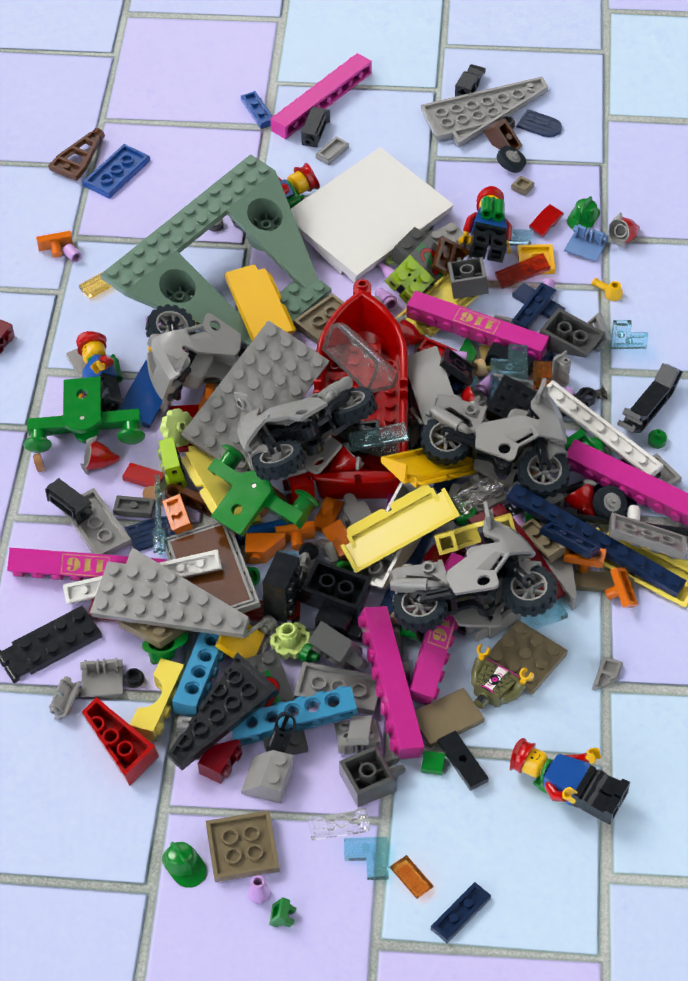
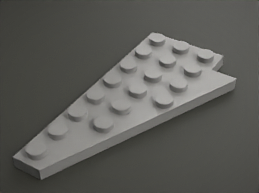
[420,76,548,147]
[90,548,250,639]

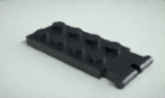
[0,605,102,683]

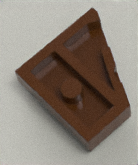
[431,236,470,276]

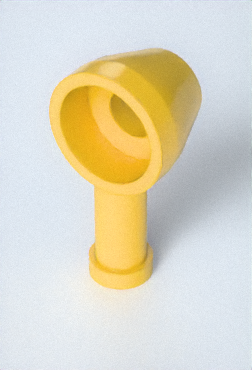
[591,277,623,301]

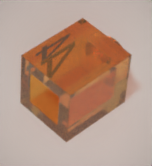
[532,361,552,390]

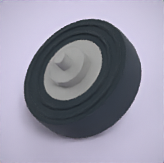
[496,146,526,173]
[593,486,627,518]

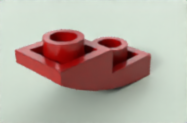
[529,204,564,237]

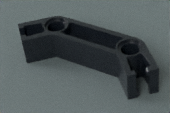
[617,363,684,433]

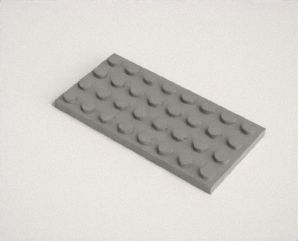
[181,320,329,474]

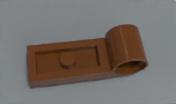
[164,483,212,517]

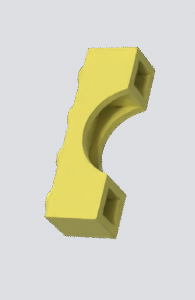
[434,513,516,555]
[130,658,185,742]

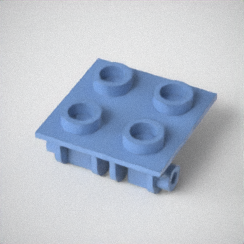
[564,224,609,261]

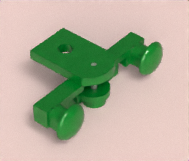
[23,376,145,453]
[208,444,319,537]

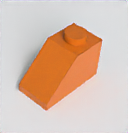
[245,533,286,564]

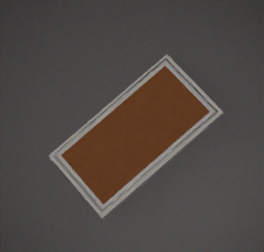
[162,521,261,613]

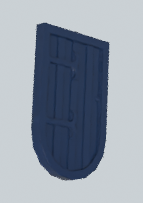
[516,109,562,137]
[125,516,176,551]

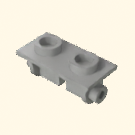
[551,350,571,387]
[49,676,81,720]

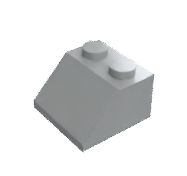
[241,750,294,804]

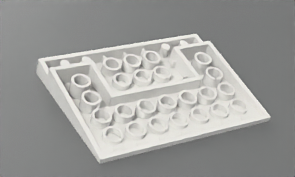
[291,147,454,283]

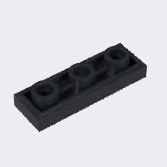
[437,730,489,791]

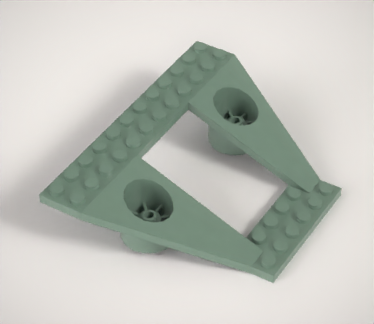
[100,154,332,347]

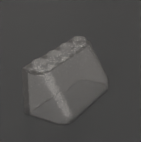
[322,322,398,393]

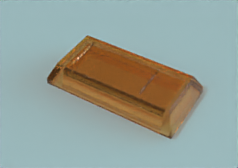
[389,855,434,899]

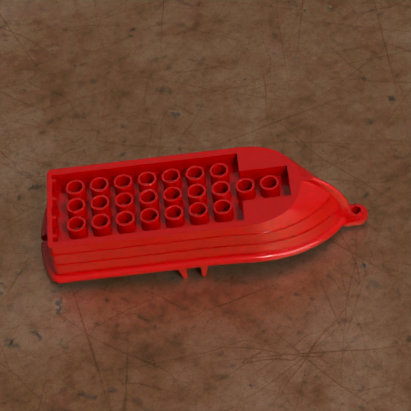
[311,279,408,499]

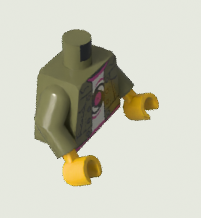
[471,644,534,709]

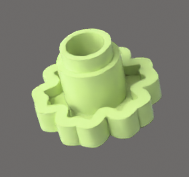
[160,408,192,447]
[270,622,311,660]

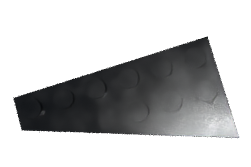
[167,652,278,770]

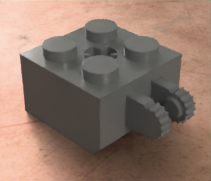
[448,256,489,299]
[308,621,368,671]
[339,747,406,808]

